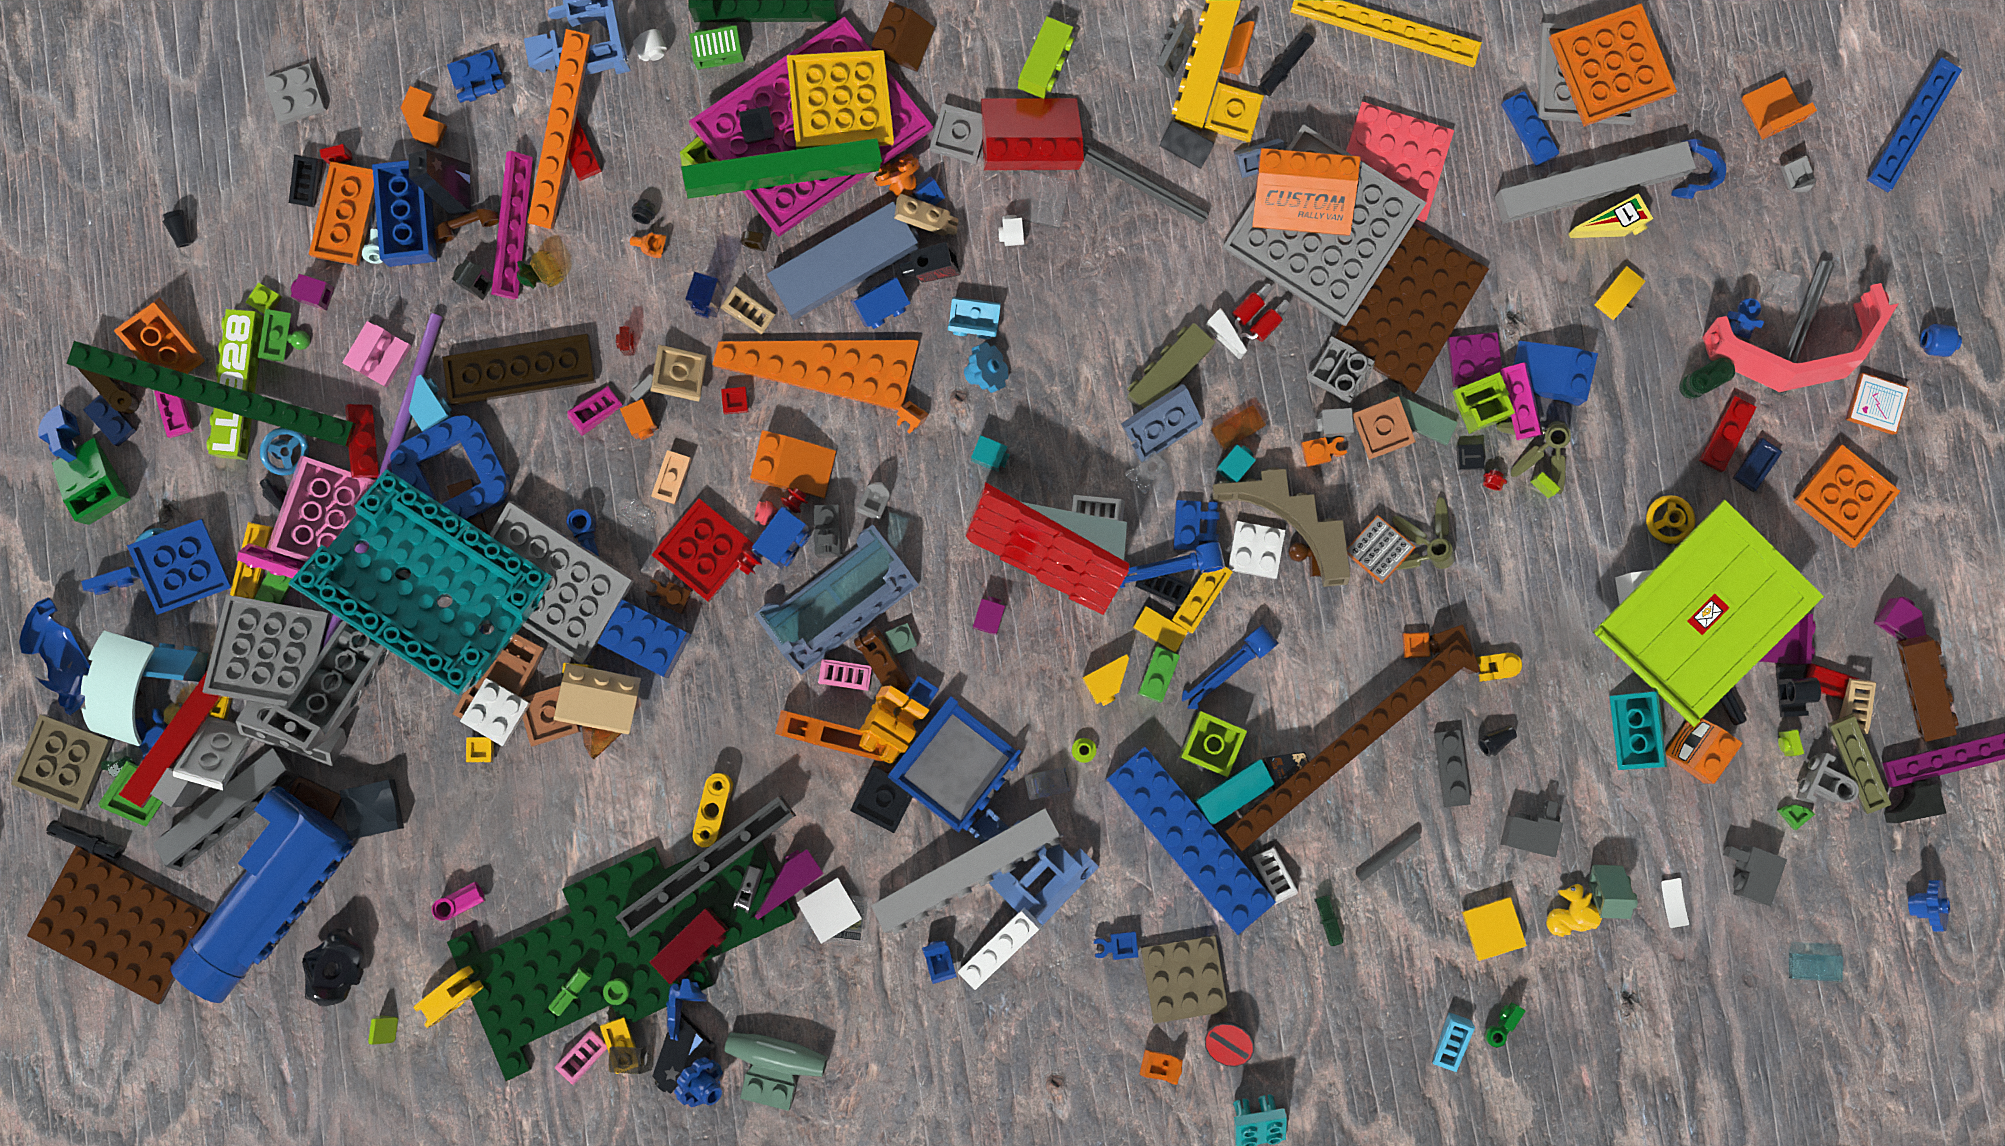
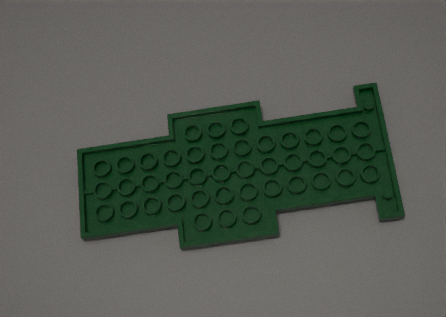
[447,841,796,1081]

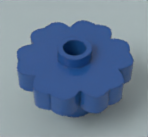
[1908,880,1950,932]
[674,1057,723,1108]

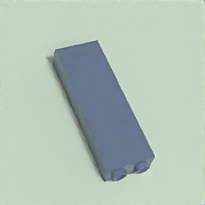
[767,202,920,321]

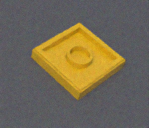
[1204,82,1264,143]

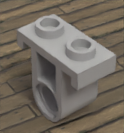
[1796,753,1859,803]

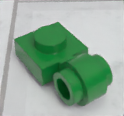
[1484,1002,1526,1048]

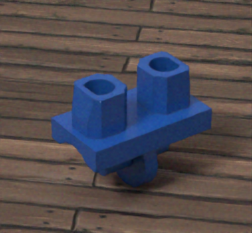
[1727,298,1764,339]

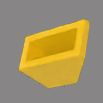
[1082,654,1129,706]

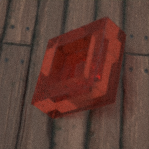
[616,326,634,356]

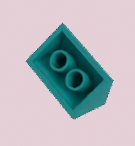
[1609,691,1667,770]
[1193,759,1275,826]

